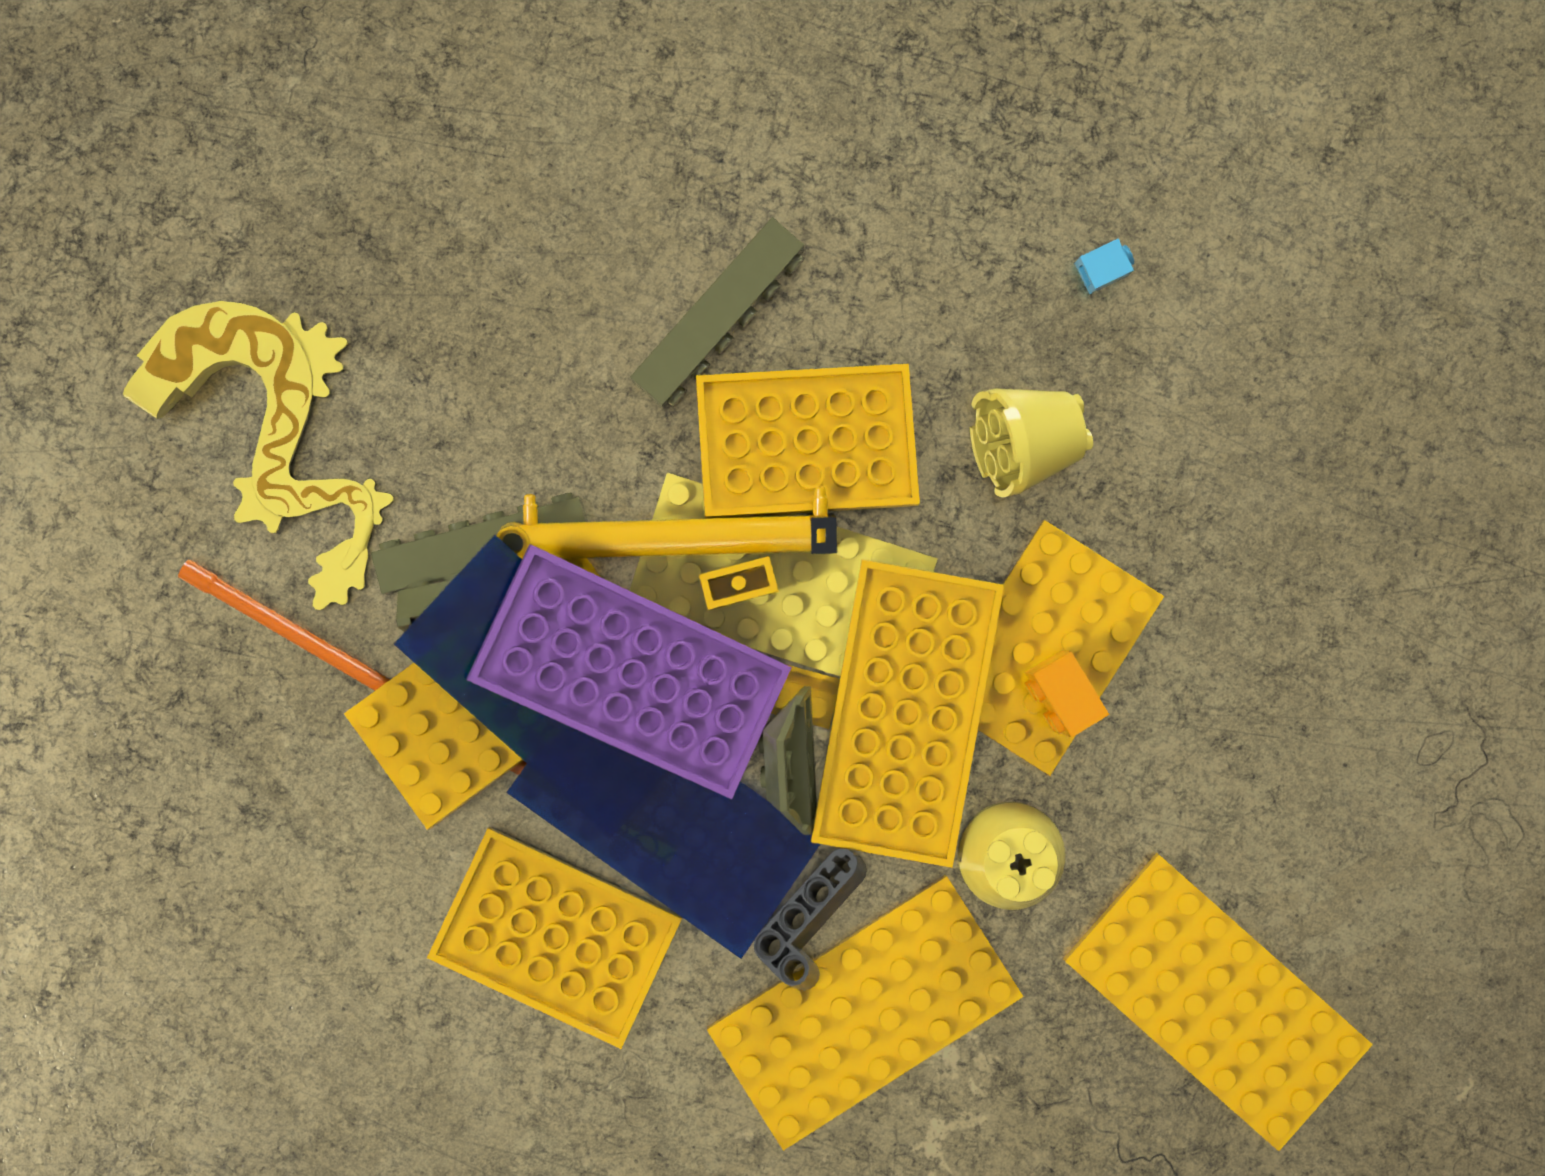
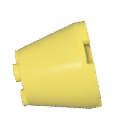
[969,388,1093,498]
[957,802,1065,910]

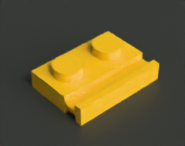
[771,663,840,729]

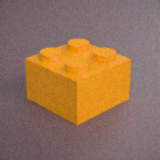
[1024,651,1110,738]

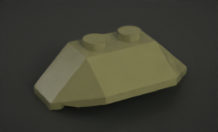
[758,686,817,835]

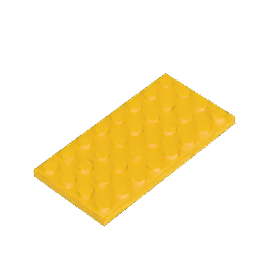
[344,558,601,830]
[811,559,1004,868]
[1063,853,1373,1151]
[707,875,1024,1151]

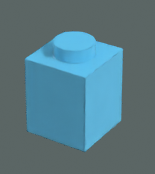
[1075,238,1134,294]

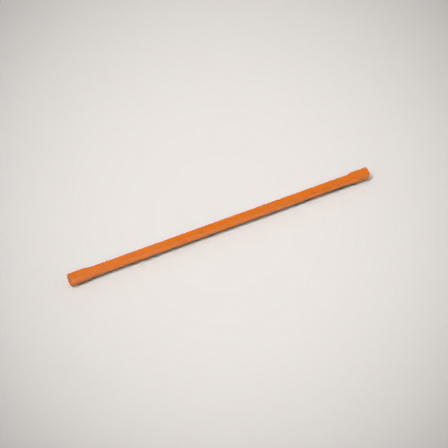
[178,559,678,865]

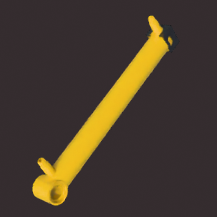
[494,486,837,562]

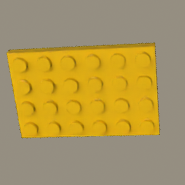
[696,364,920,519]
[978,520,1164,776]
[427,827,682,1049]

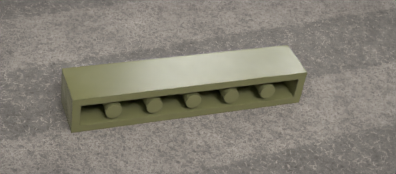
[630,217,805,409]
[371,492,588,595]

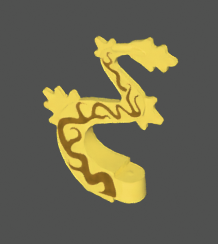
[123,301,394,610]

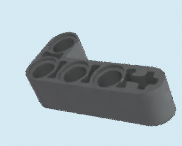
[754,848,867,991]

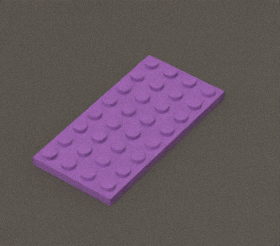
[466,544,792,799]

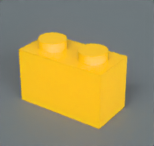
[699,556,779,610]

